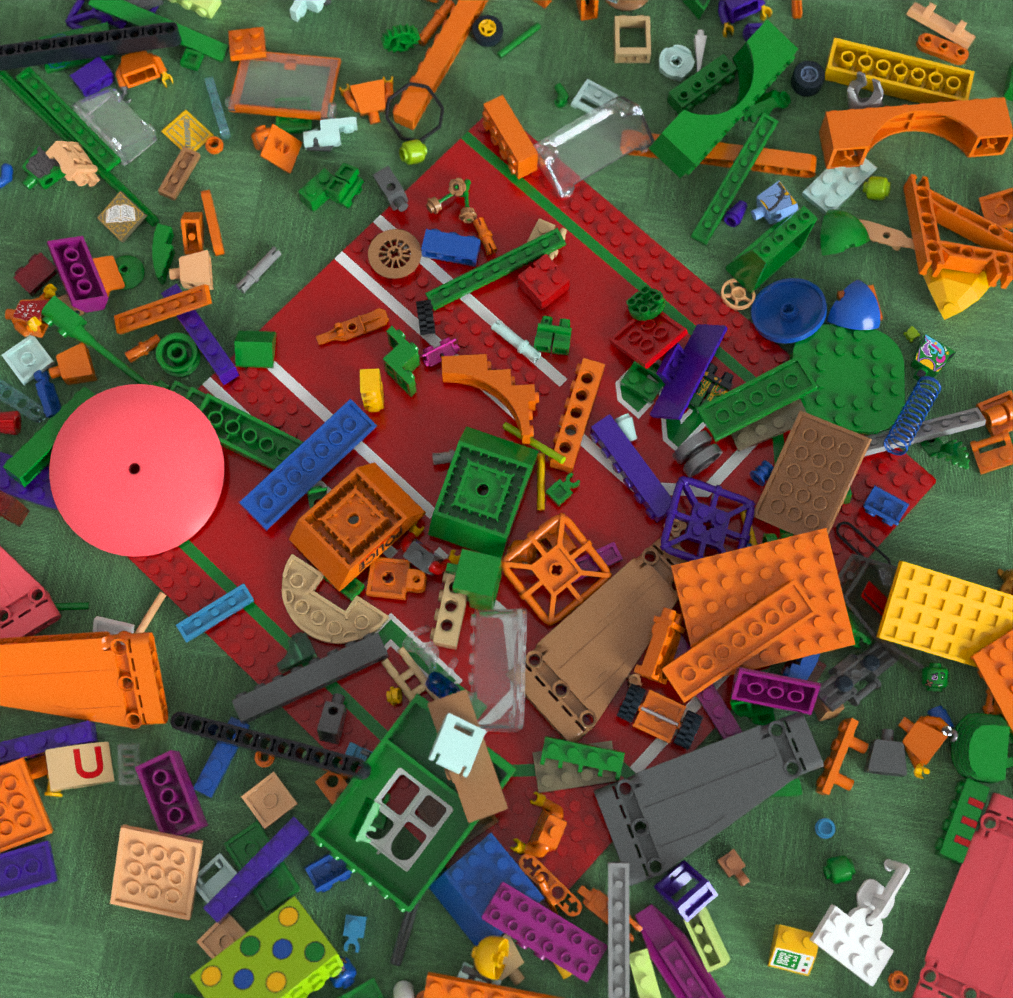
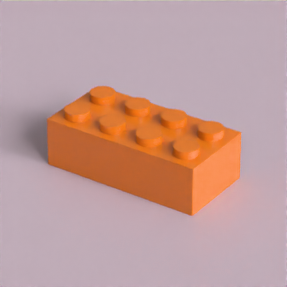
[482,95,538,179]

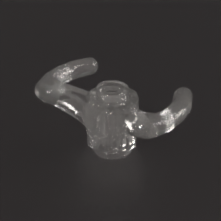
[402,625,458,683]

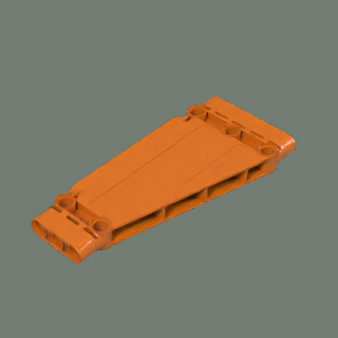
[0,631,168,729]

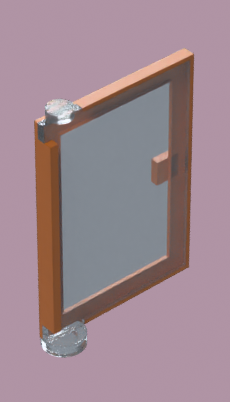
[225,52,341,120]

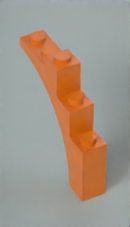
[441,354,539,445]

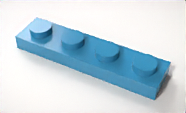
[176,583,255,642]

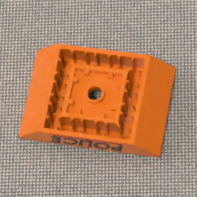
[289,462,426,592]

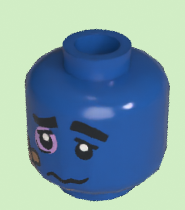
[329,956,357,989]

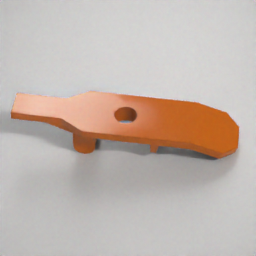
[316,308,389,345]

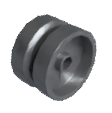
[673,430,723,477]

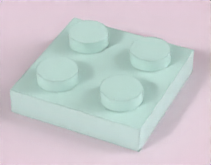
[2,335,55,385]

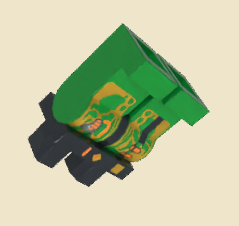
[687,363,733,412]

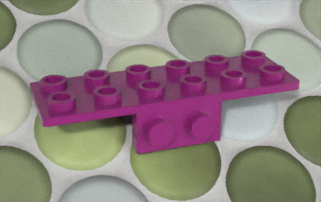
[481,882,607,982]

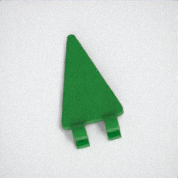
[843,595,871,649]

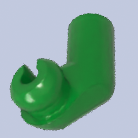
[554,83,569,108]

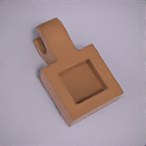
[717,849,750,887]

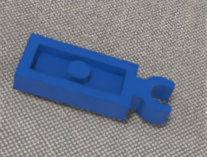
[33,370,61,418]

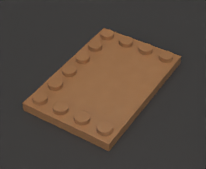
[754,411,872,535]

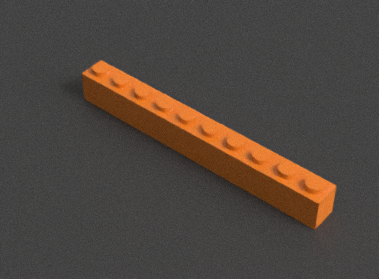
[392,0,488,130]

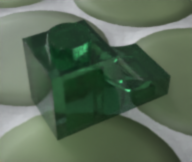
[276,632,318,674]

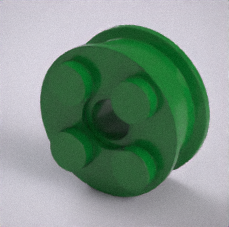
[156,333,200,377]

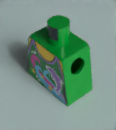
[910,334,956,382]

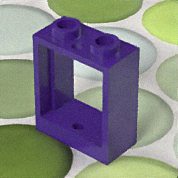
[653,860,718,922]

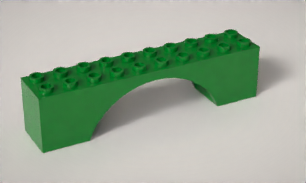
[648,19,798,179]

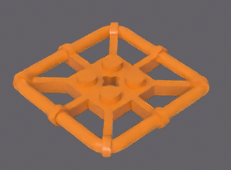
[502,513,612,626]

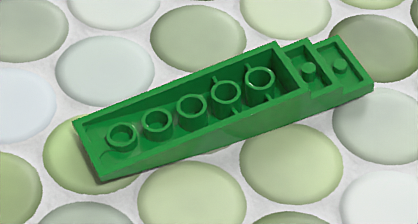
[170,380,303,470]

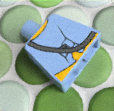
[751,181,798,224]

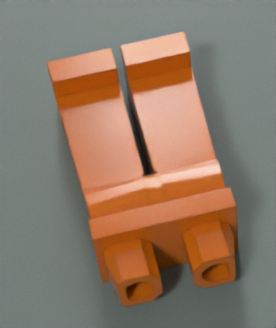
[634,607,685,685]

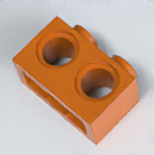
[315,771,348,805]

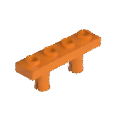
[815,718,869,795]

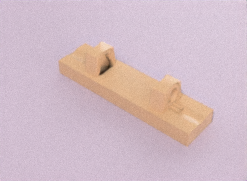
[906,2,976,49]

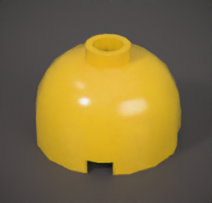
[472,935,509,980]

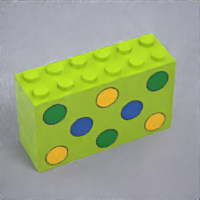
[190,896,344,998]

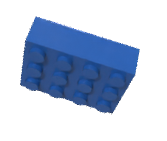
[429,833,544,946]

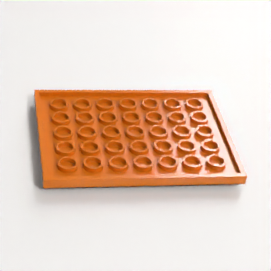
[670,528,855,677]

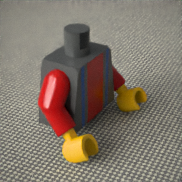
[400,522,461,576]

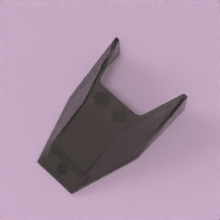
[838,554,924,673]

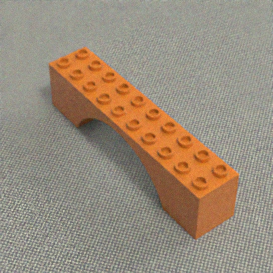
[819,97,1013,169]

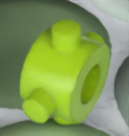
[903,326,920,342]

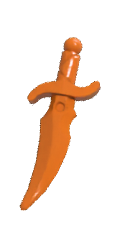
[536,873,558,915]

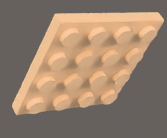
[110,824,203,920]

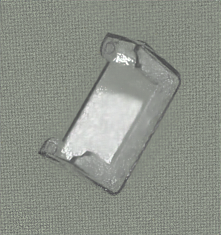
[534,96,655,198]

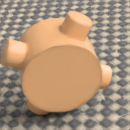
[626,673,643,687]

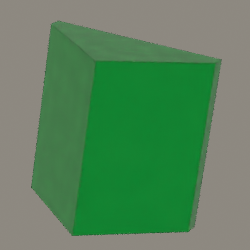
[234,330,276,368]

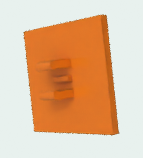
[260,124,303,174]

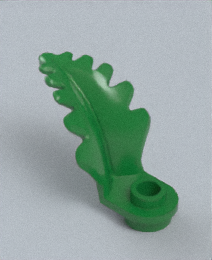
[729,90,791,122]
[920,437,970,470]

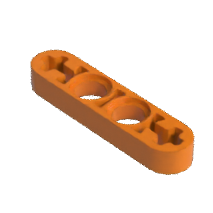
[201,189,225,256]
[519,854,582,917]

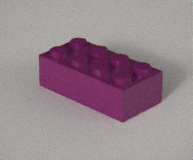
[135,750,208,837]

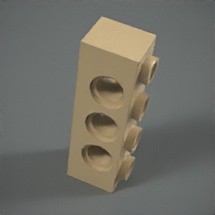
[430,571,467,650]

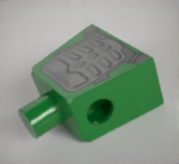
[21,145,66,190]

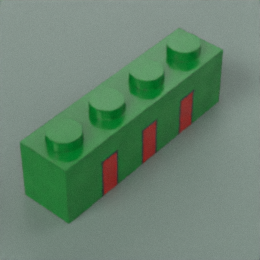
[934,778,990,864]

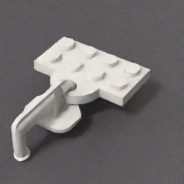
[810,859,910,987]

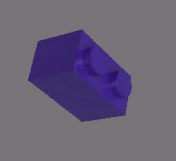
[70,57,115,100]

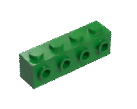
[667,53,737,115]

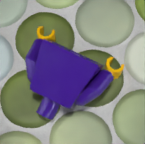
[718,0,772,38]

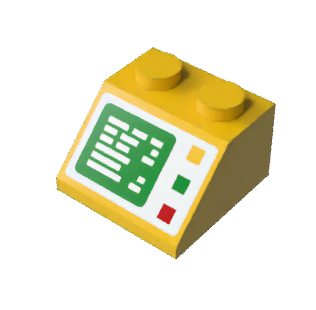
[767,924,818,976]

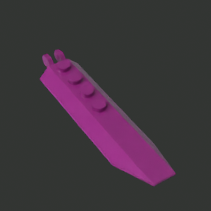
[635,904,726,998]

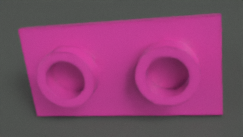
[420,337,460,367]

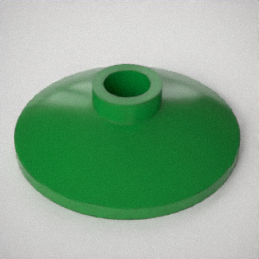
[115,255,145,290]

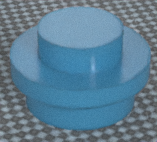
[815,818,835,839]

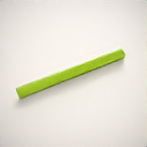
[502,422,566,464]

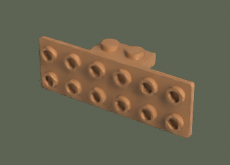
[428,690,508,823]

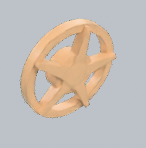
[721,278,755,310]

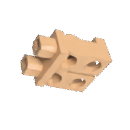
[46,141,100,187]

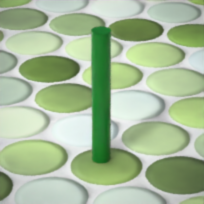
[497,22,541,59]

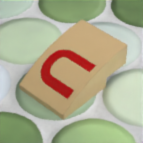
[45,742,115,792]

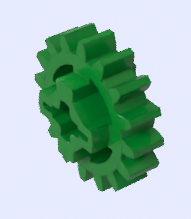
[381,24,420,53]

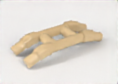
[381,646,442,702]

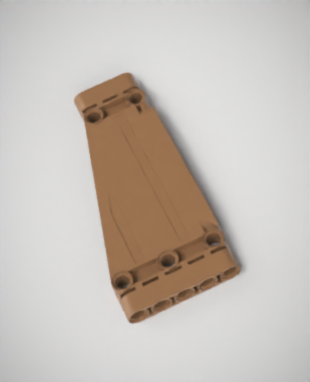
[506,536,688,742]

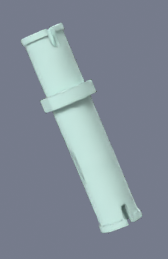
[491,320,541,363]

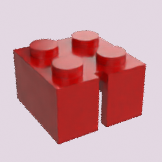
[517,254,570,311]

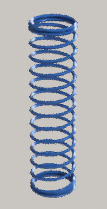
[883,376,941,456]

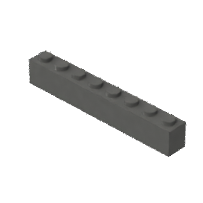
[232,632,389,725]

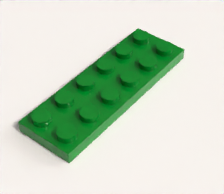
[697,355,818,442]

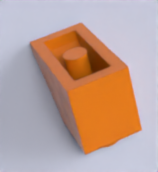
[181,212,204,255]

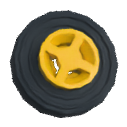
[472,15,503,47]

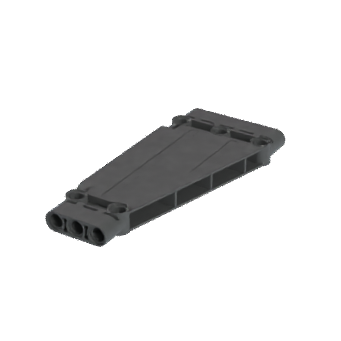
[594,712,824,886]

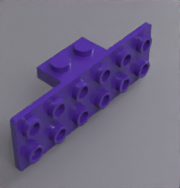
[650,324,728,420]

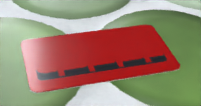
[861,581,888,616]

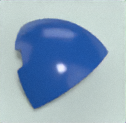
[827,279,880,330]

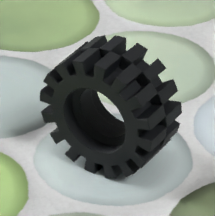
[416,300,435,335]

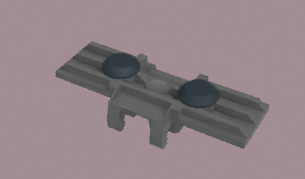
[818,640,898,712]

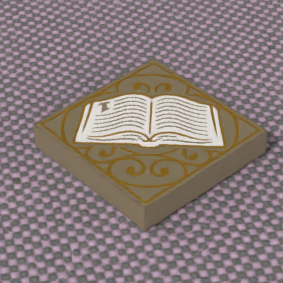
[97,191,147,243]

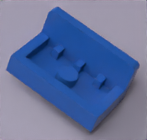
[863,485,909,526]
[305,853,352,892]

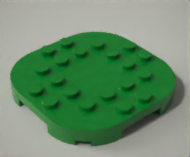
[790,324,905,436]

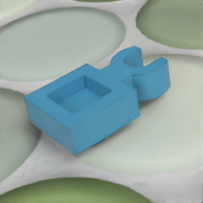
[343,915,367,953]

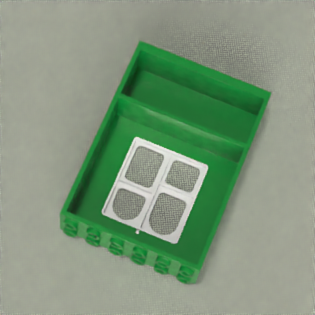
[310,693,517,913]

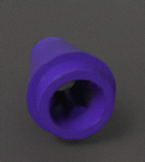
[724,200,748,227]

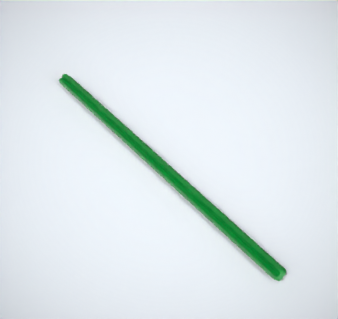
[0,70,159,227]

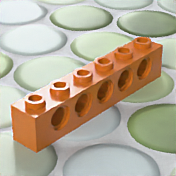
[548,358,605,473]

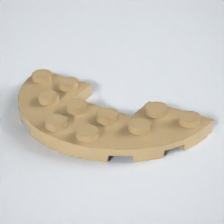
[281,554,389,644]

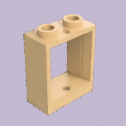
[613,15,651,63]

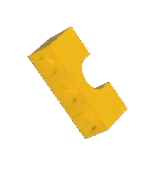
[360,369,384,412]

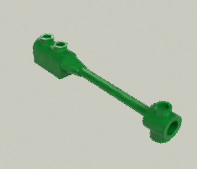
[41,296,171,390]

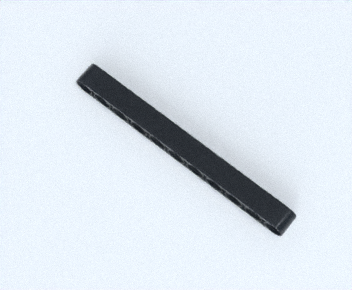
[0,22,182,71]
[170,712,371,780]

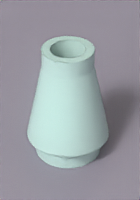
[615,413,638,442]

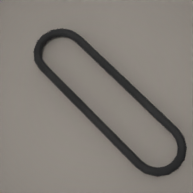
[836,522,891,573]

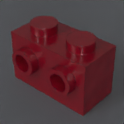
[13,252,58,296]

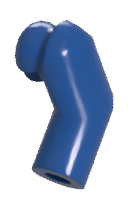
[0,163,13,189]

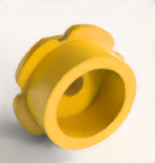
[386,686,402,706]

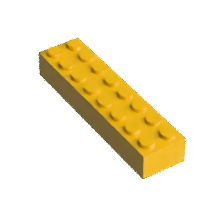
[824,38,975,104]

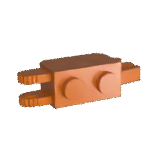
[577,885,643,942]

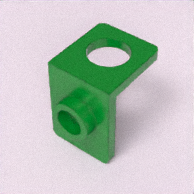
[307,486,327,509]

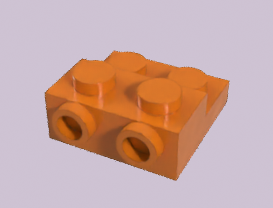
[979,188,1013,230]

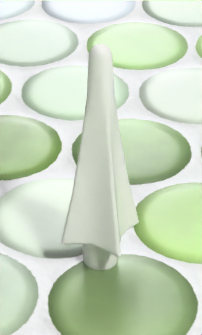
[694,30,707,73]

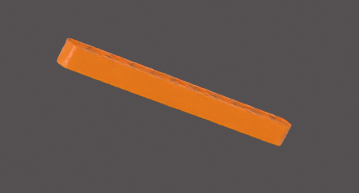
[620,130,817,178]

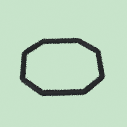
[385,82,444,142]

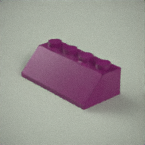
[47,236,109,313]
[731,667,821,715]

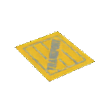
[161,110,214,152]

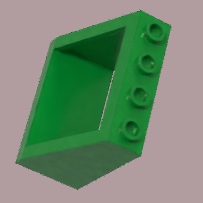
[725,206,817,294]

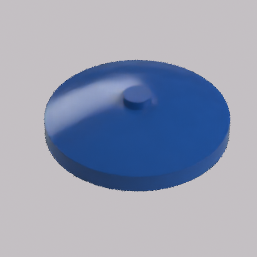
[751,278,827,343]

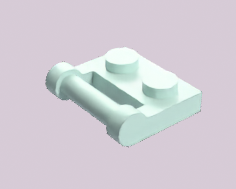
[571,79,618,123]

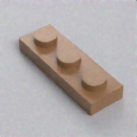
[158,146,201,201]

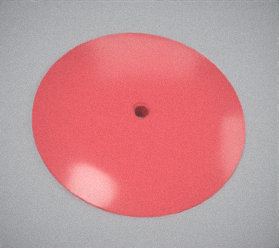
[49,384,224,557]

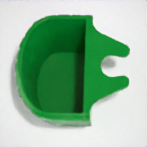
[951,713,1013,783]

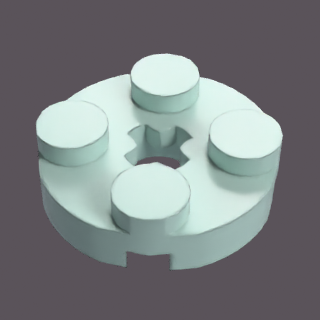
[658,45,694,81]

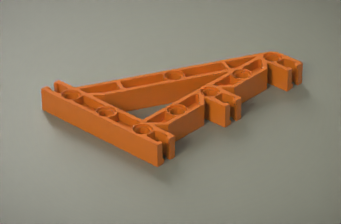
[903,174,1013,289]

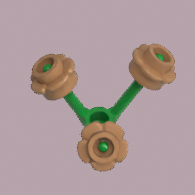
[426,178,477,223]

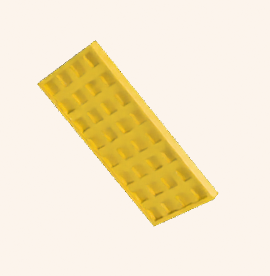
[876,560,1013,667]

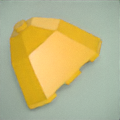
[923,266,990,320]

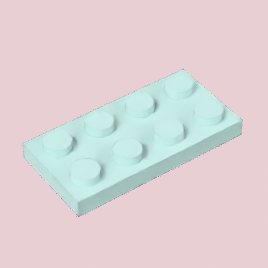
[802,151,877,215]

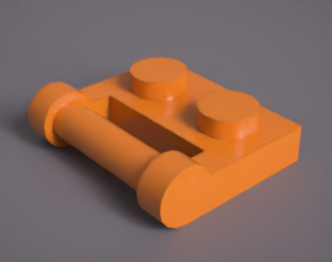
[970,430,1013,474]

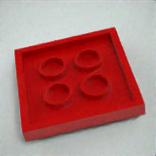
[609,312,688,369]

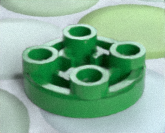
[626,286,665,321]

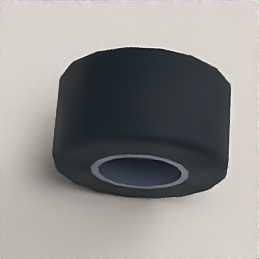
[791,61,825,97]

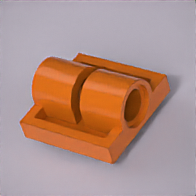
[976,390,1013,437]

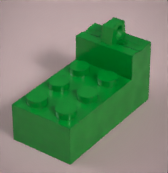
[446,549,502,613]

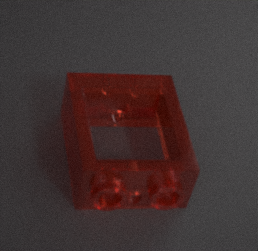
[0,490,30,527]

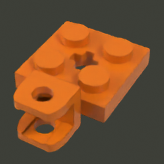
[366,557,427,600]

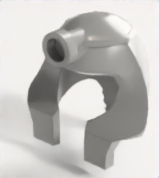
[847,71,884,109]

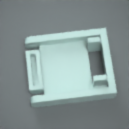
[428,713,486,777]
[196,853,238,903]

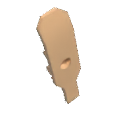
[859,219,915,251]

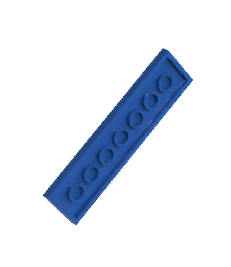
[239,399,377,531]

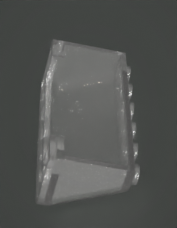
[468,609,527,733]

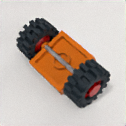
[617,683,703,750]

